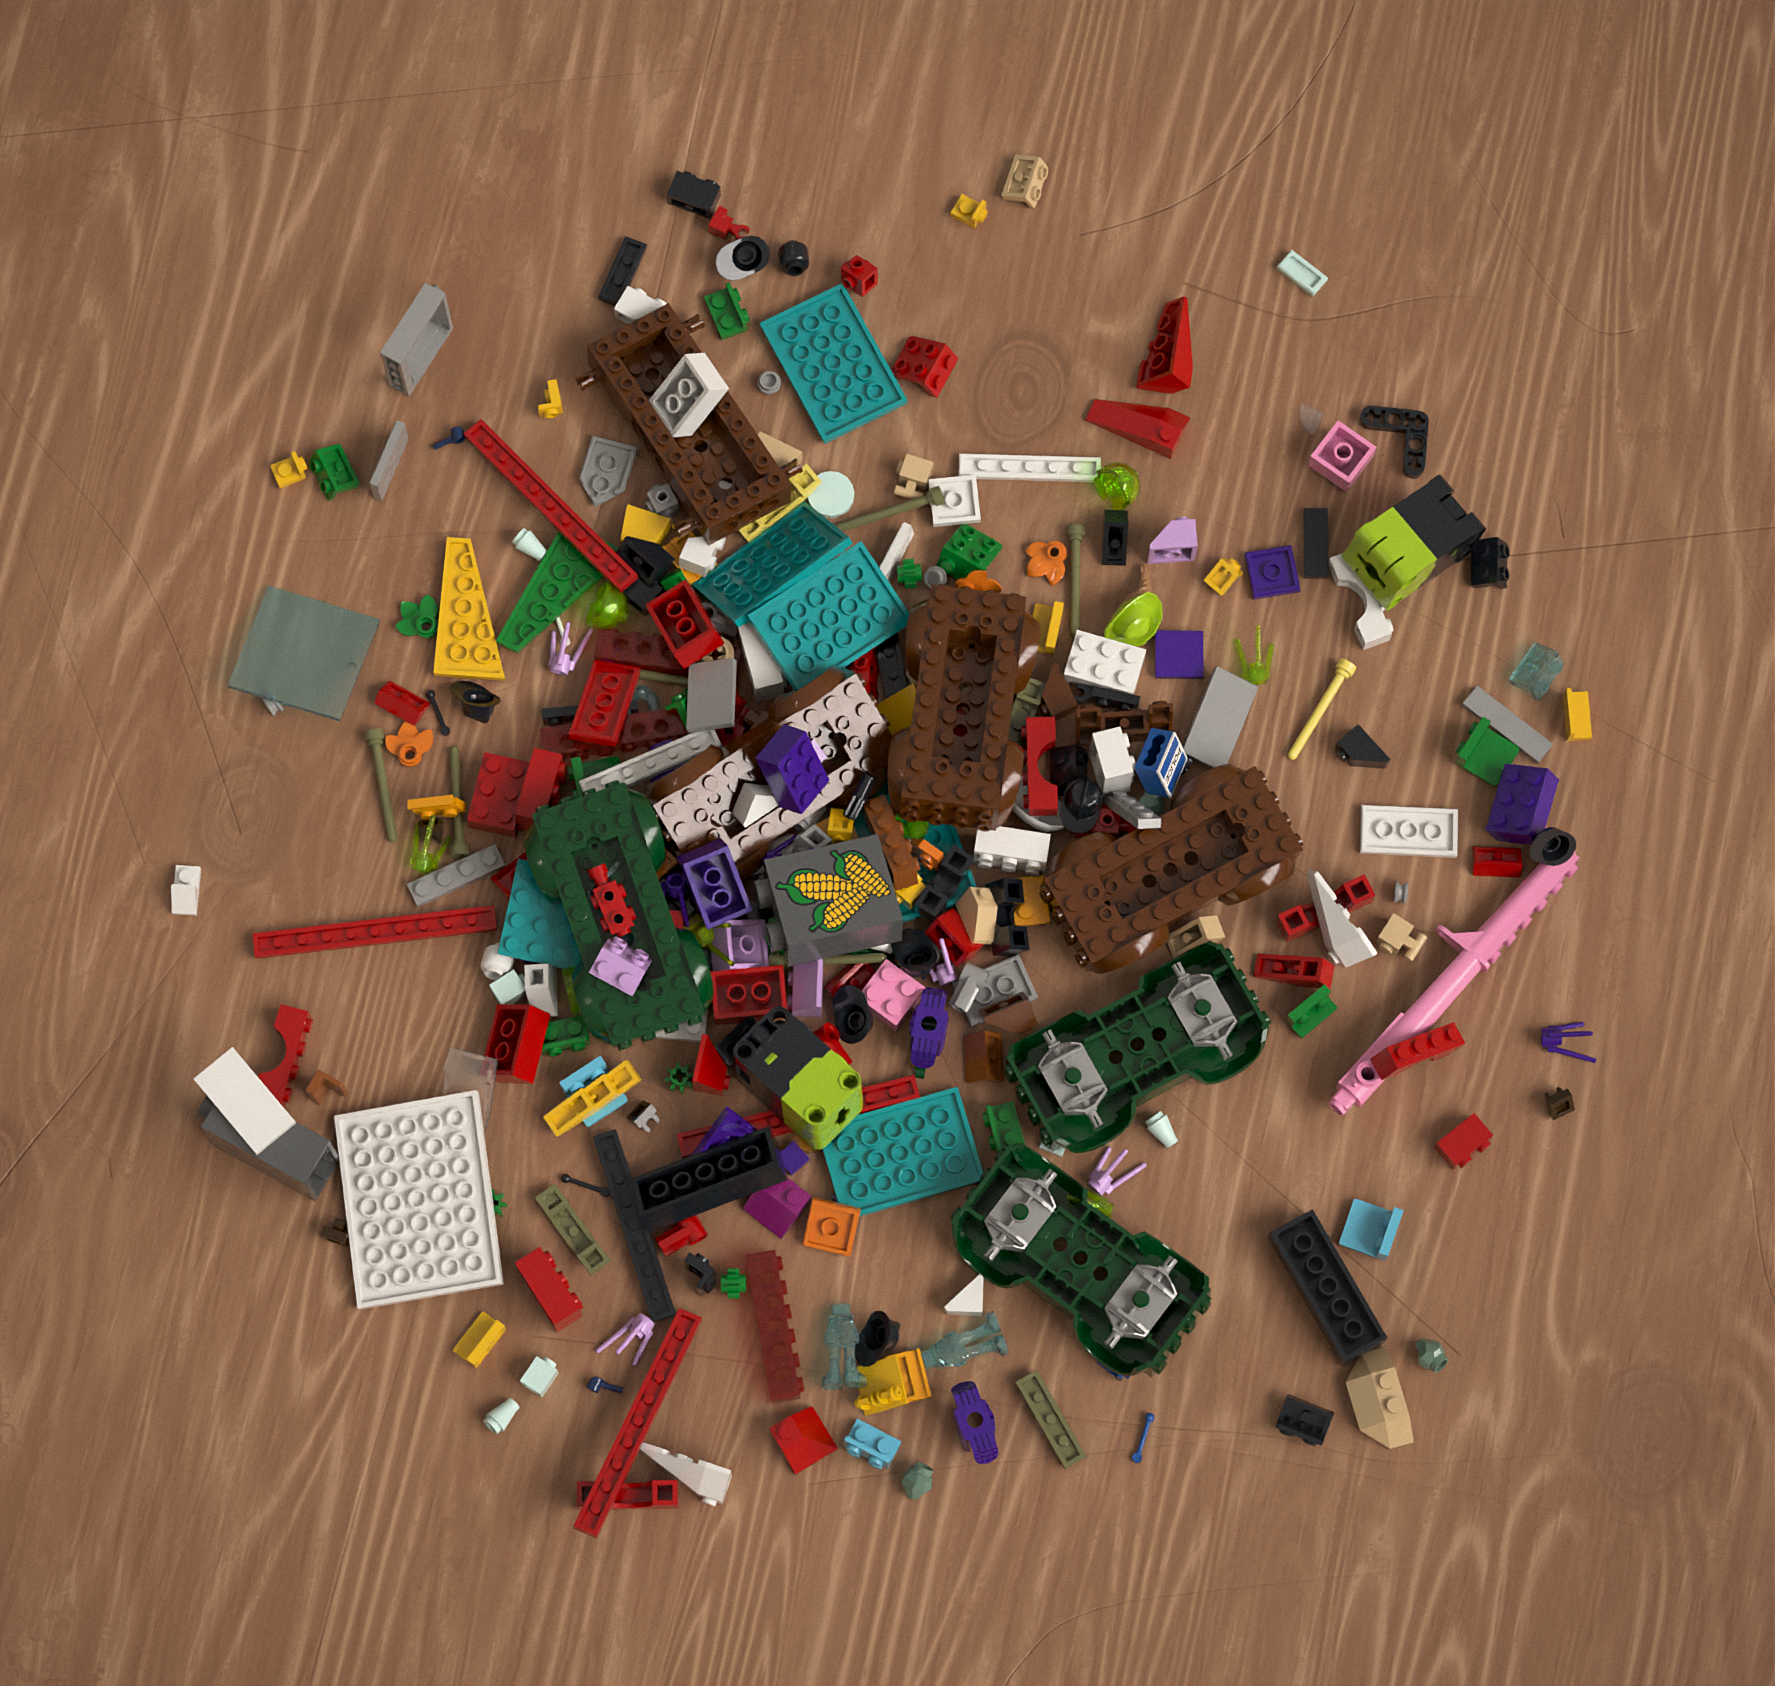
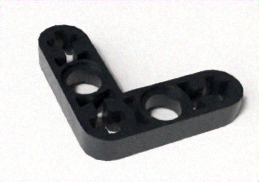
[1360,406,1429,479]

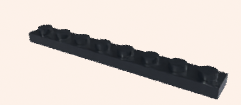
[593,1129,676,1323]

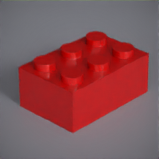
[645,579,725,669]
[515,748,567,832]
[467,752,530,838]
[710,965,787,1025]
[479,1004,550,1084]
[515,1247,583,1332]

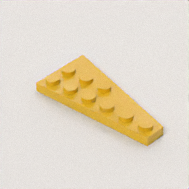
[433,537,506,681]

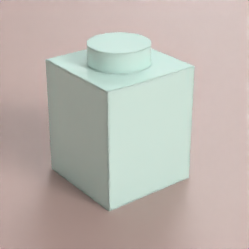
[489,969,527,1004]
[520,1356,559,1398]

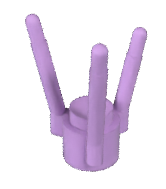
[548,622,593,676]
[929,938,958,986]
[1087,1147,1147,1196]
[596,1313,655,1366]

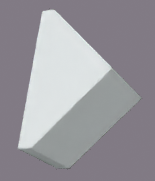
[732,783,778,828]
[944,1274,983,1316]

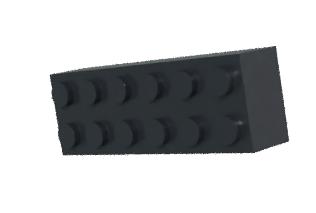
[631,1126,788,1232]
[1267,1209,1388,1366]

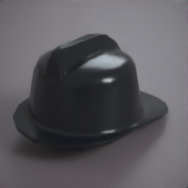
[715,235,770,280]
[449,681,501,724]
[1060,779,1103,833]
[1529,827,1576,866]
[891,928,938,980]
[833,985,873,1044]
[854,1311,900,1367]

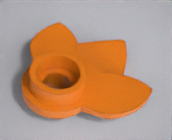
[1025,541,1067,586]
[954,570,1002,593]
[385,721,434,767]

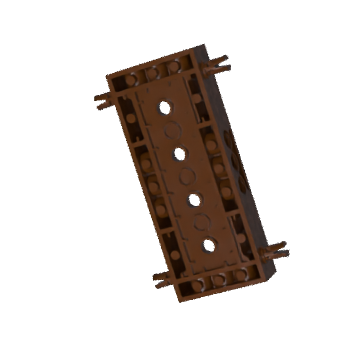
[575,303,803,545]

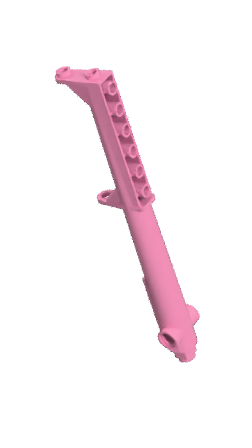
[1328,827,1580,1116]

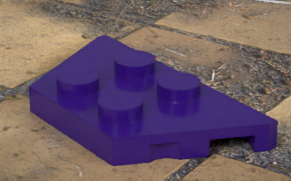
[690,1107,757,1156]

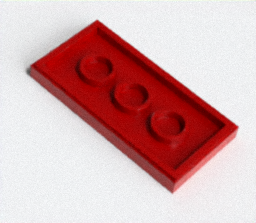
[568,660,641,747]

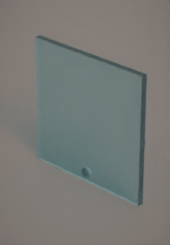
[228,586,380,722]

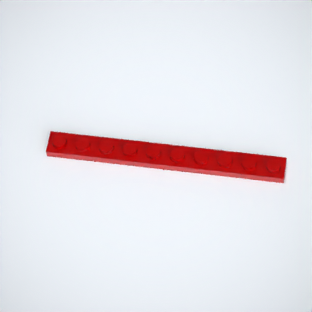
[463,419,638,593]
[252,905,498,959]
[677,1075,920,1159]
[573,1308,702,1539]

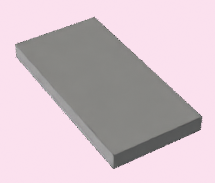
[1182,666,1258,769]

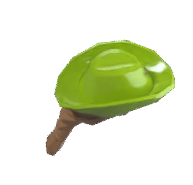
[1104,563,1162,647]

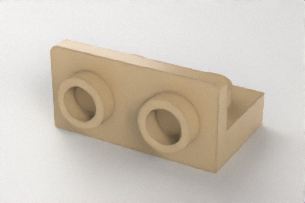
[1001,154,1048,208]

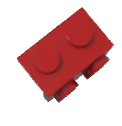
[891,336,959,398]

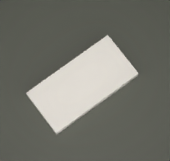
[1360,805,1458,858]
[194,1047,296,1155]

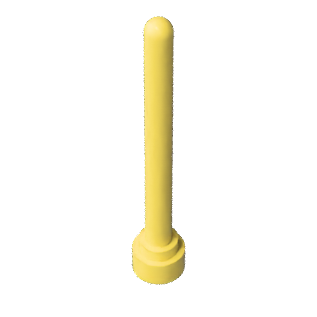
[1288,658,1356,760]

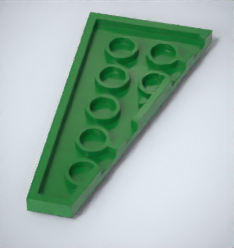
[496,532,619,654]

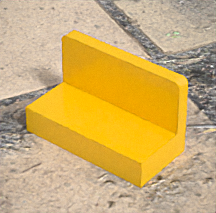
[1033,601,1064,655]
[1563,687,1592,741]
[453,1312,506,1368]

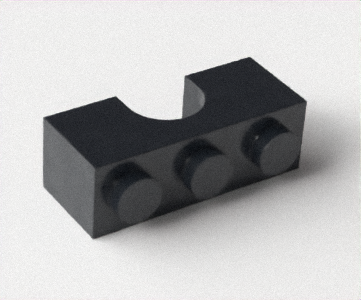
[914,845,974,922]
[985,878,1030,957]

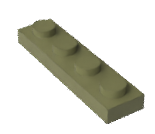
[1015,1370,1087,1469]

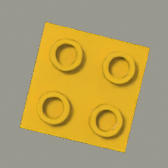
[854,1355,908,1416]

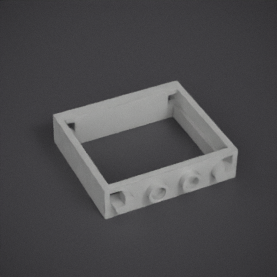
[380,283,453,396]

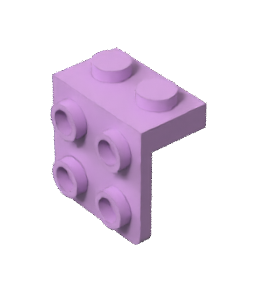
[589,937,652,996]

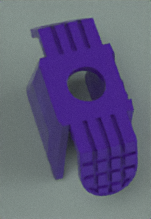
[909,988,949,1068]
[951,1381,999,1464]

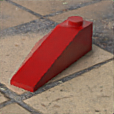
[1136,296,1193,394]
[1085,399,1191,459]

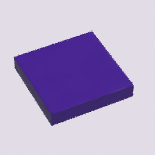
[1244,545,1300,600]
[1155,630,1204,679]

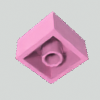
[1308,421,1377,492]
[862,959,925,1031]

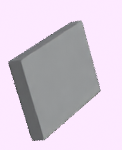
[369,420,409,501]
[686,658,737,733]
[952,954,1038,1028]

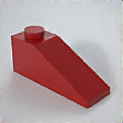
[1253,953,1335,989]

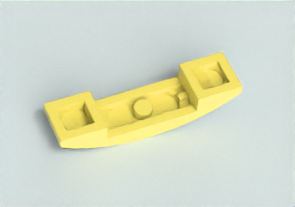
[739,464,822,542]

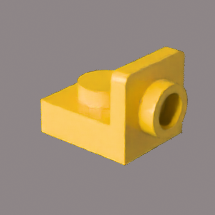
[950,194,988,229]
[538,379,563,419]
[270,451,308,489]
[1203,558,1244,596]
[827,808,854,845]

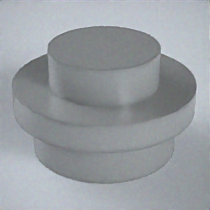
[758,371,781,395]
[924,566,947,589]

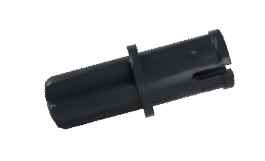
[843,772,877,820]

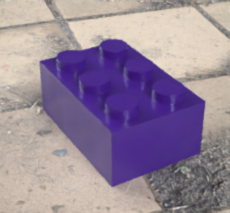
[755,724,830,815]
[1486,763,1559,845]
[676,838,752,930]

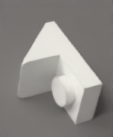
[171,865,201,916]

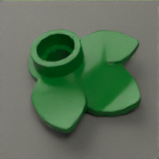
[395,595,438,638]

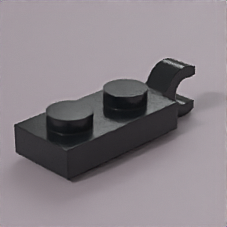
[1074,684,1140,711]

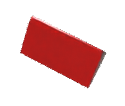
[375,681,430,725]
[1472,846,1523,878]
[824,963,876,998]

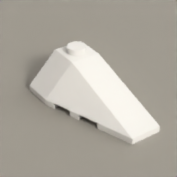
[1306,870,1377,968]
[639,1443,732,1507]

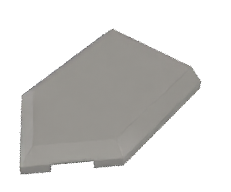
[579,435,638,507]

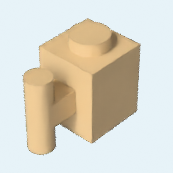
[894,453,934,499]
[1376,913,1427,962]

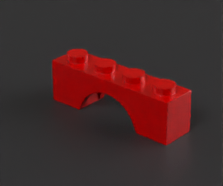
[1021,717,1058,817]
[1275,874,1376,943]
[258,1004,313,1108]
[1370,1022,1465,1081]
[577,1480,679,1510]

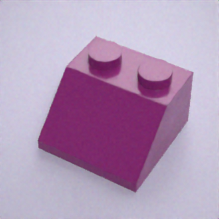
[743,1177,812,1239]

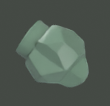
[1137,790,1165,816]
[1415,1339,1449,1373]
[901,1462,934,1500]

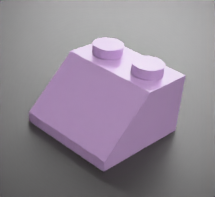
[1147,517,1198,564]
[709,919,769,971]
[787,959,823,1018]

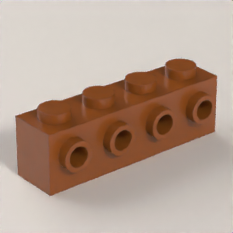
[863,795,920,891]

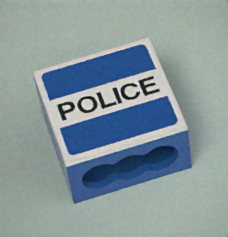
[1135,728,1188,798]

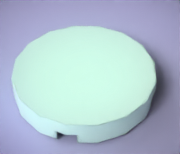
[808,471,854,519]

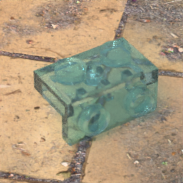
[1509,642,1564,700]

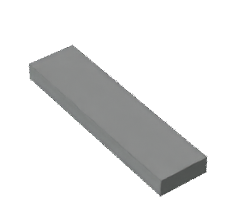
[1462,686,1553,764]

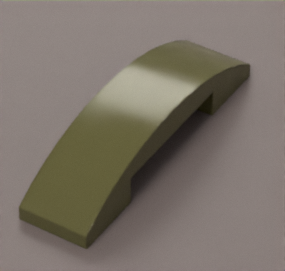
[1008,678,1046,747]
[535,1184,611,1276]

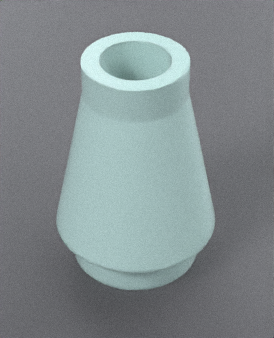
[512,528,547,562]
[1145,1111,1178,1149]
[483,1397,520,1435]

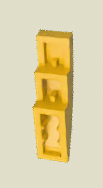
[543,1060,642,1137]

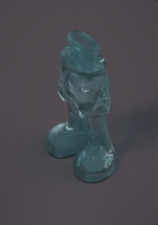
[821,1303,867,1390]
[920,1311,1009,1370]

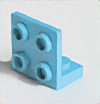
[559,1056,628,1127]
[1339,1199,1404,1261]
[843,1418,901,1470]

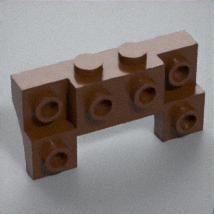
[1075,701,1173,745]

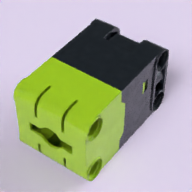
[1341,474,1487,611]
[733,1006,863,1150]

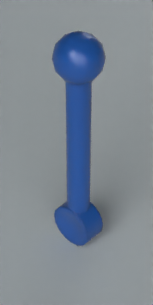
[1132,1413,1155,1463]

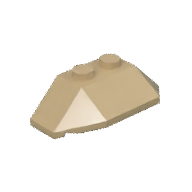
[1345,1347,1414,1449]

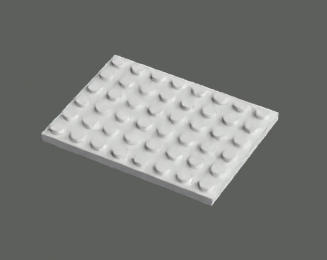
[334,1090,504,1310]

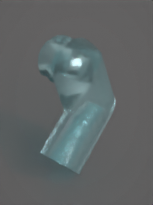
[633,685,661,717]

